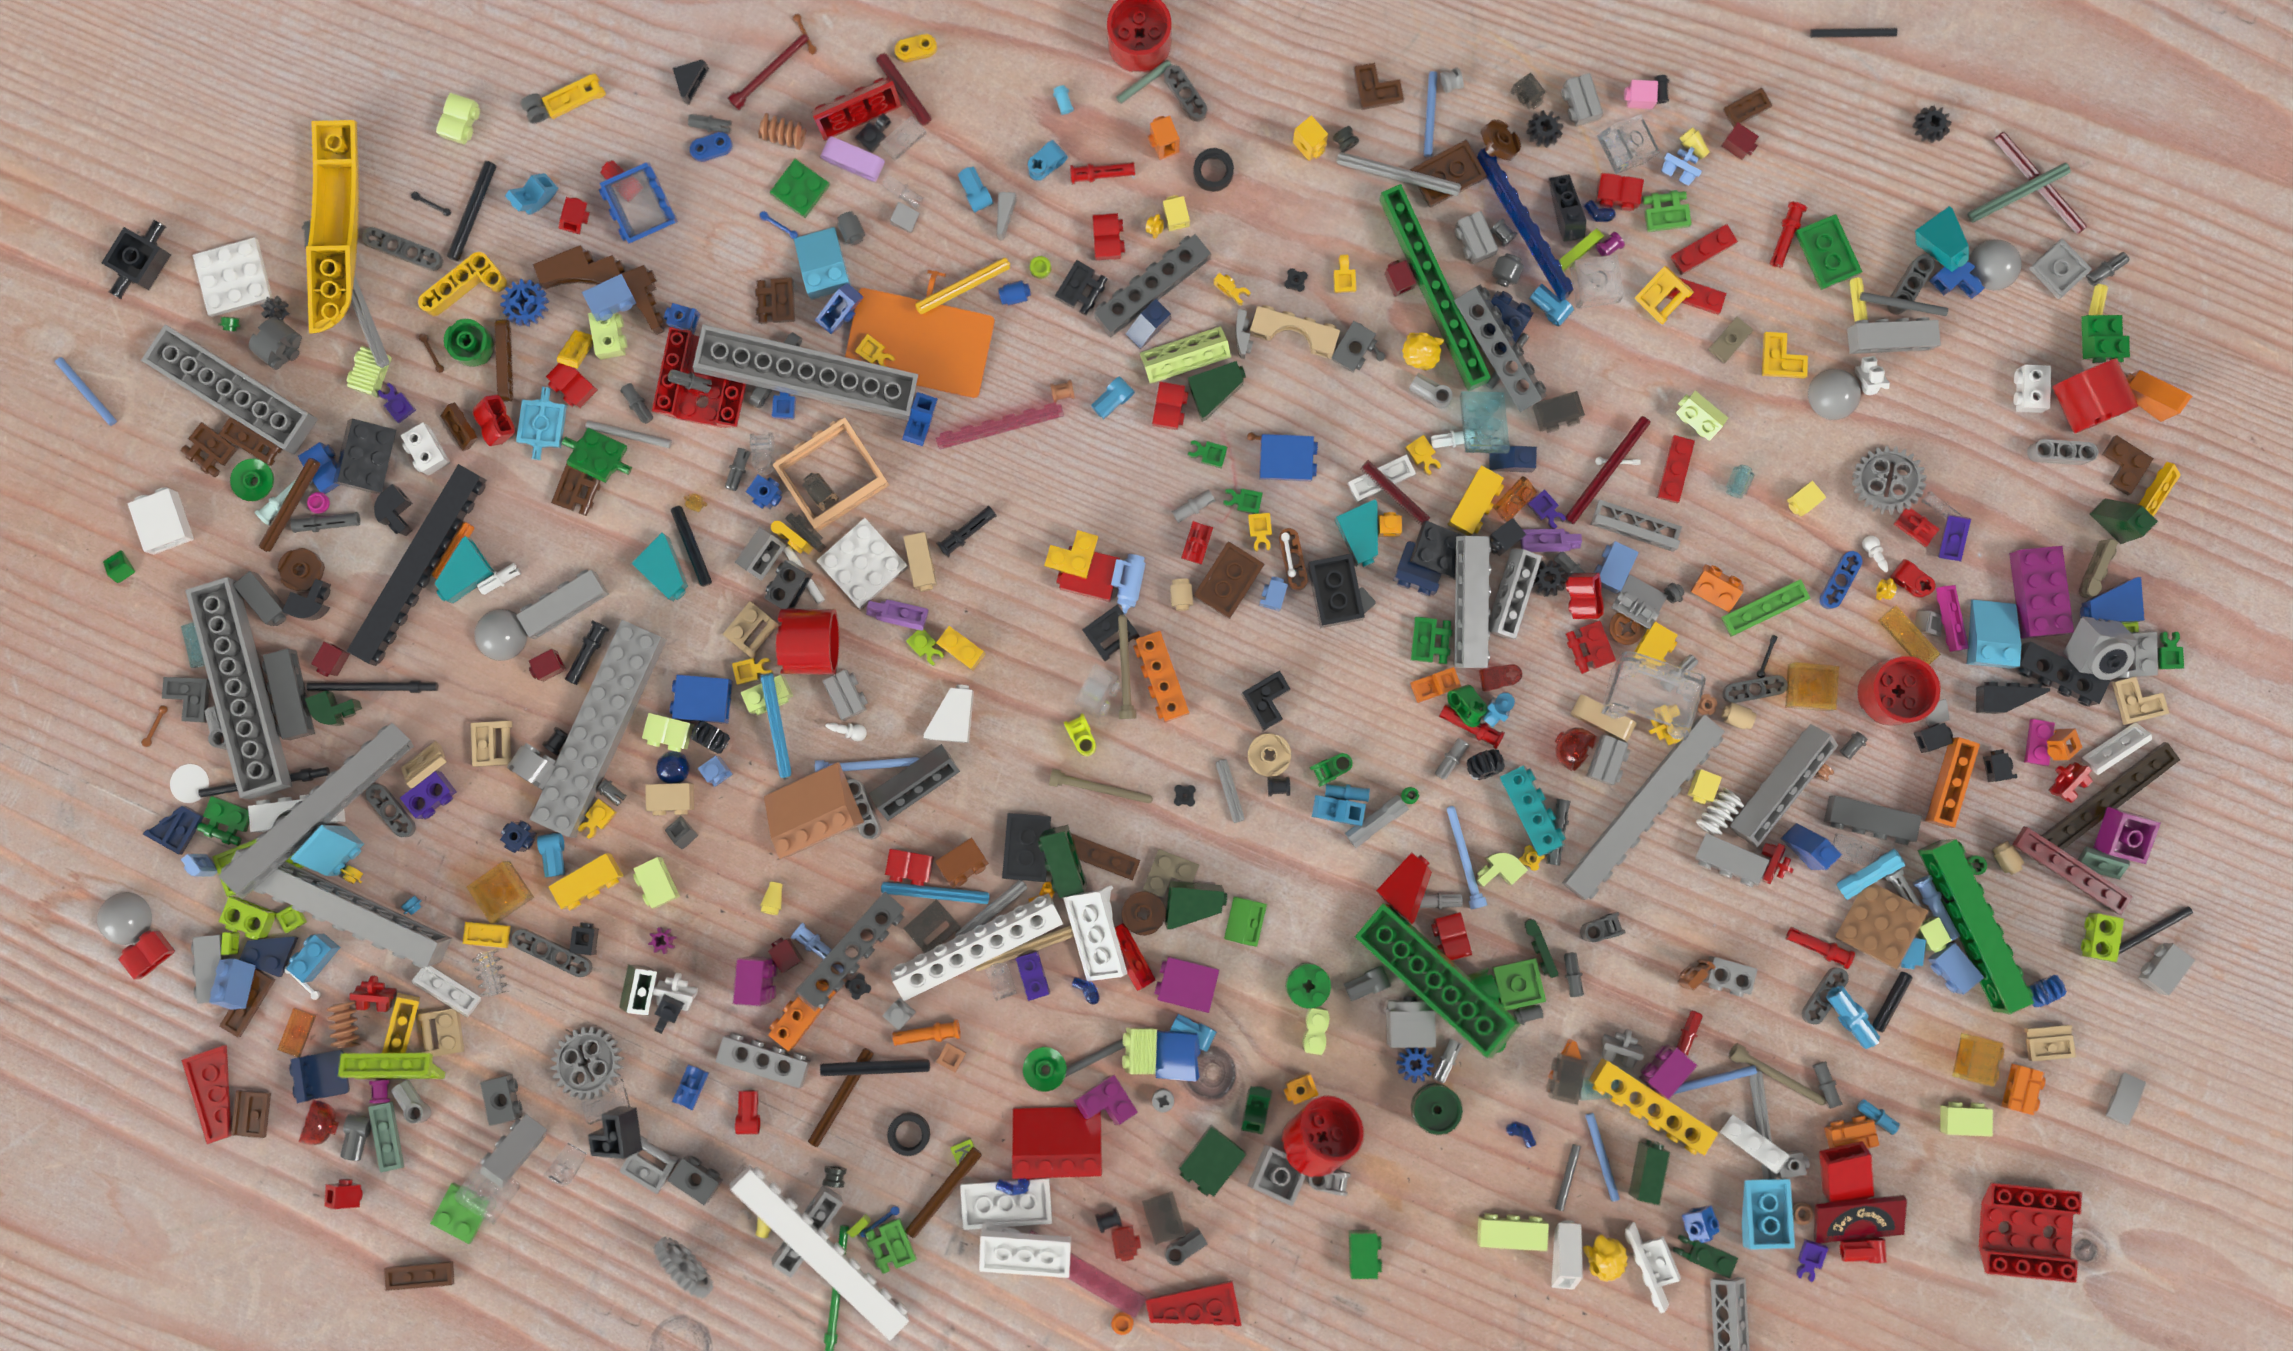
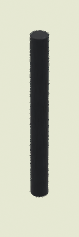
[1810,28,1898,38]
[2118,906,2193,955]

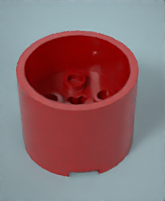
[1107,0,1172,72]
[2052,358,2139,434]
[776,609,839,675]
[1857,656,1941,726]
[1282,1096,1364,1177]

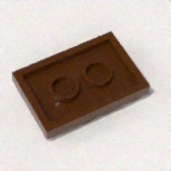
[1410,139,1487,208]
[1193,541,1265,619]

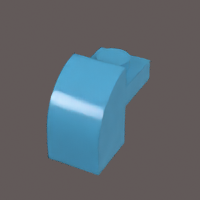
[505,173,559,215]
[1312,795,1366,826]

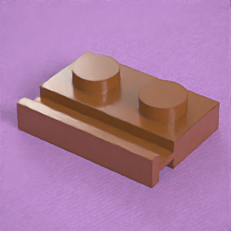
[1677,959,1716,990]

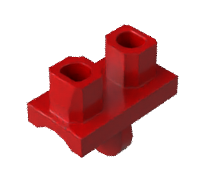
[1894,508,1940,547]
[1181,521,1214,565]
[2049,762,2093,803]
[1761,843,1794,885]
[349,975,397,1012]

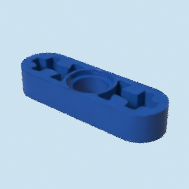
[1819,551,1862,609]

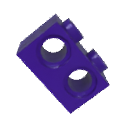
[400,771,457,820]
[1016,951,1050,1001]

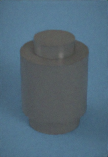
[837,211,865,245]

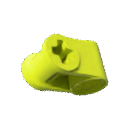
[1063,713,1097,757]

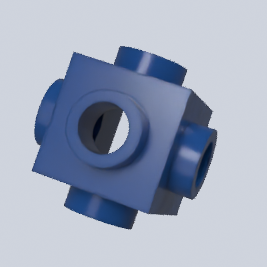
[746,474,783,510]
[1682,1205,1720,1243]

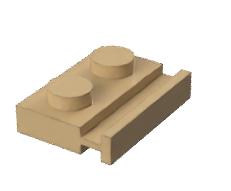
[401,741,447,789]
[2025,1025,2076,1061]

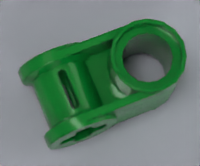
[1447,684,1488,727]
[1309,753,1353,787]

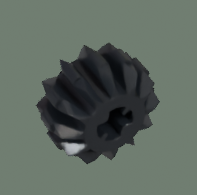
[1913,105,1952,144]
[1526,110,1563,148]
[1533,560,1567,597]
[691,721,730,754]
[1466,749,1505,780]

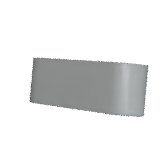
[2027,439,2099,465]
[847,779,882,840]

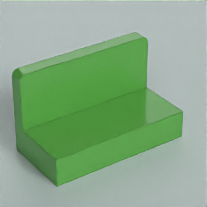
[1224,897,1267,947]

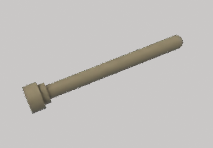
[1118,614,1137,719]
[1049,768,1153,803]
[1729,1043,1827,1105]

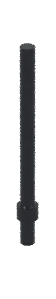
[306,680,438,693]
[198,767,330,798]

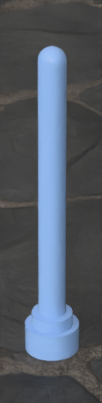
[815,757,920,772]
[1447,806,1487,910]

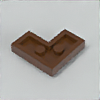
[1354,63,1404,110]
[2102,435,2154,495]

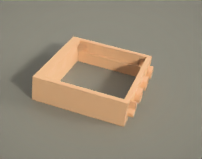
[772,418,889,532]

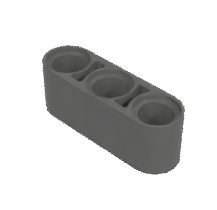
[1887,254,1935,315]

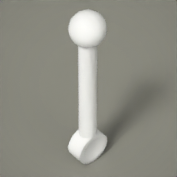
[1595,457,1641,465]
[1281,533,1296,577]
[284,966,321,1000]

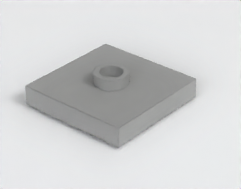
[2029,238,2092,300]

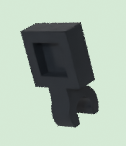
[855,113,891,153]
[654,994,684,1034]

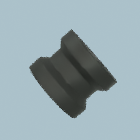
[1333,126,1360,152]
[822,1166,847,1188]

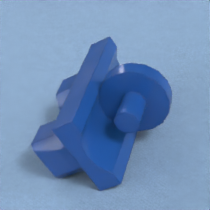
[672,1064,709,1110]

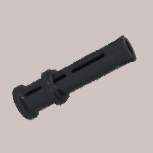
[936,505,997,558]
[565,620,610,685]

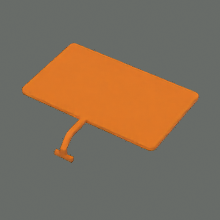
[845,270,995,398]

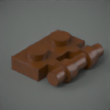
[755,278,795,324]
[181,422,238,477]
[551,463,601,516]

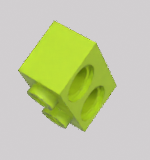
[218,897,277,940]
[2081,913,2124,962]

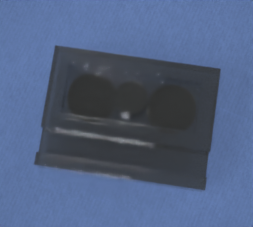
[785,513,826,553]
[1142,1191,1186,1245]

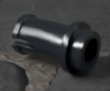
[1654,75,1670,104]

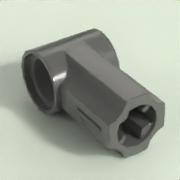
[1344,965,1391,1001]
[340,1114,372,1161]
[1165,1227,1208,1266]

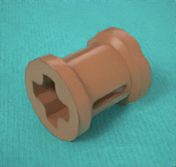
[1050,380,1075,403]

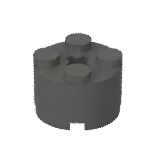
[249,317,302,370]

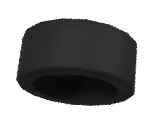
[1193,148,1234,192]
[887,1112,931,1157]

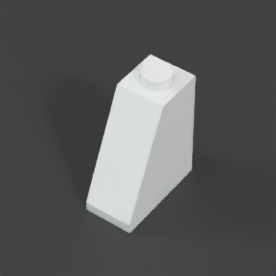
[924,685,974,743]
[1552,1220,1582,1289]

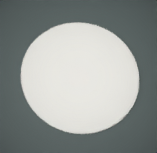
[170,764,209,803]

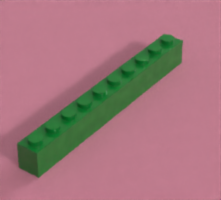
[1379,184,1491,392]

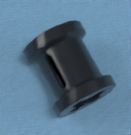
[542,727,568,755]
[1267,777,1290,797]
[1095,1207,1122,1234]

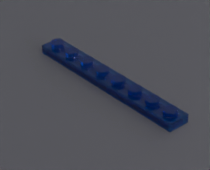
[1477,148,1574,301]

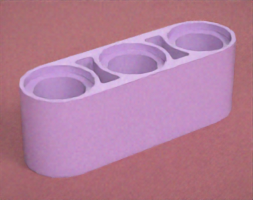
[820,136,885,182]

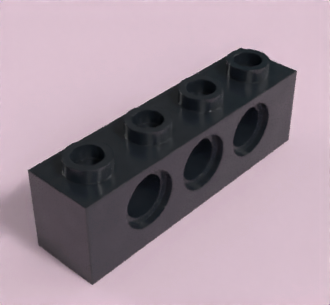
[2015,642,2111,707]

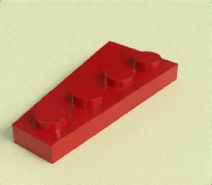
[181,1045,231,1144]
[1145,1281,1242,1327]

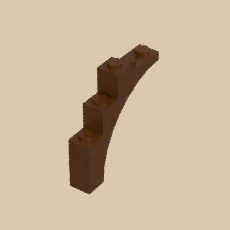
[533,245,665,335]

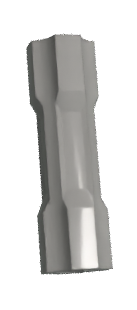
[1344,795,1409,848]

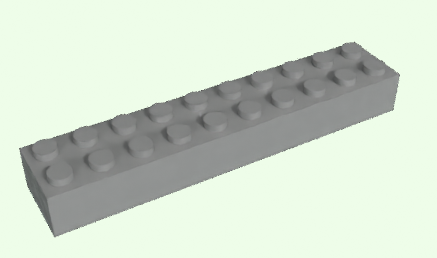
[693,324,918,421]
[185,577,293,800]
[529,620,667,838]
[231,849,452,968]

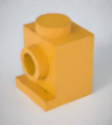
[1378,512,1402,537]
[1283,1073,1319,1105]

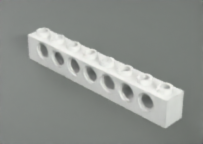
[890,893,1063,1001]

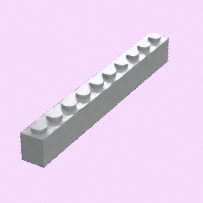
[1562,715,1725,900]
[218,723,414,899]

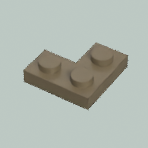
[1143,849,1199,897]

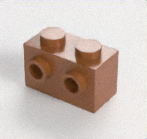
[935,837,989,888]

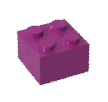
[2093,807,2161,865]
[1639,1044,1698,1100]

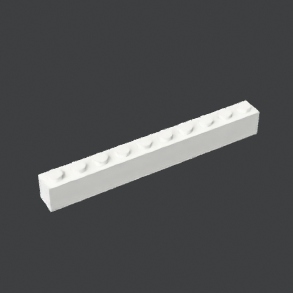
[730,1164,909,1341]

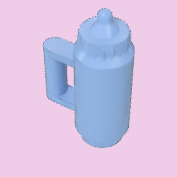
[1111,554,1146,614]

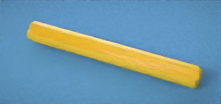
[915,258,1010,314]

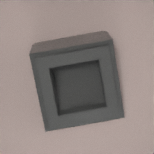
[1359,587,1376,614]
[665,816,698,849]

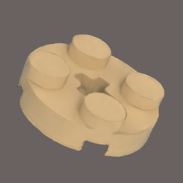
[1248,734,1291,777]

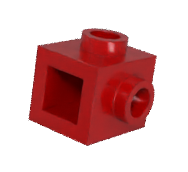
[558,197,590,235]
[324,1179,363,1210]

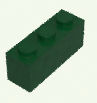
[1038,825,1087,898]

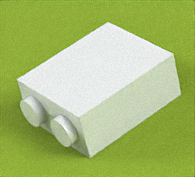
[128,487,194,555]

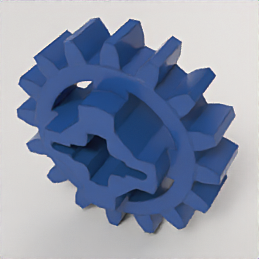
[500,279,549,327]

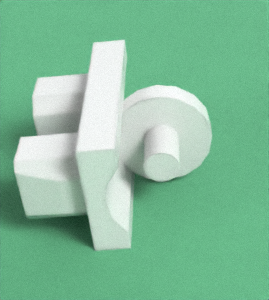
[1855,356,1890,395]
[653,972,698,1011]

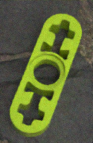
[1550,228,1604,277]

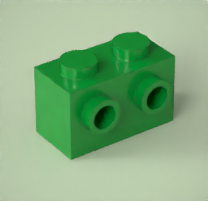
[1349,1230,1382,1279]

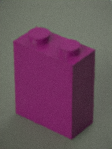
[1154,956,1220,1013]

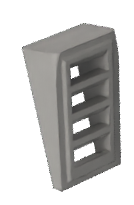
[997,192,1017,240]

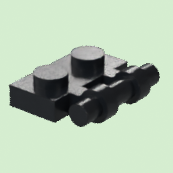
[1055,260,1108,316]

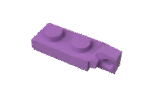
[1520,529,1582,552]
[866,599,928,631]

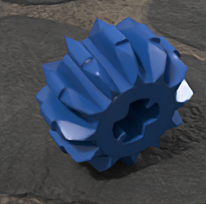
[2029,975,2067,1008]
[1396,1047,1434,1083]

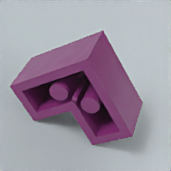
[1073,1075,1138,1125]

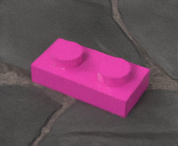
[2024,719,2055,766]

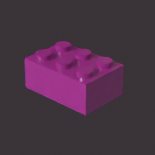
[733,956,778,1006]

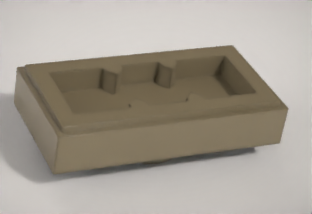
[1708,316,1753,363]

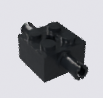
[101,219,171,300]

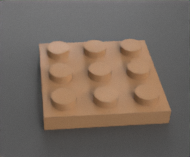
[1835,883,1929,970]

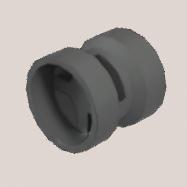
[520,93,549,124]

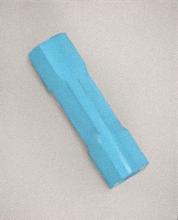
[1837,848,1905,900]

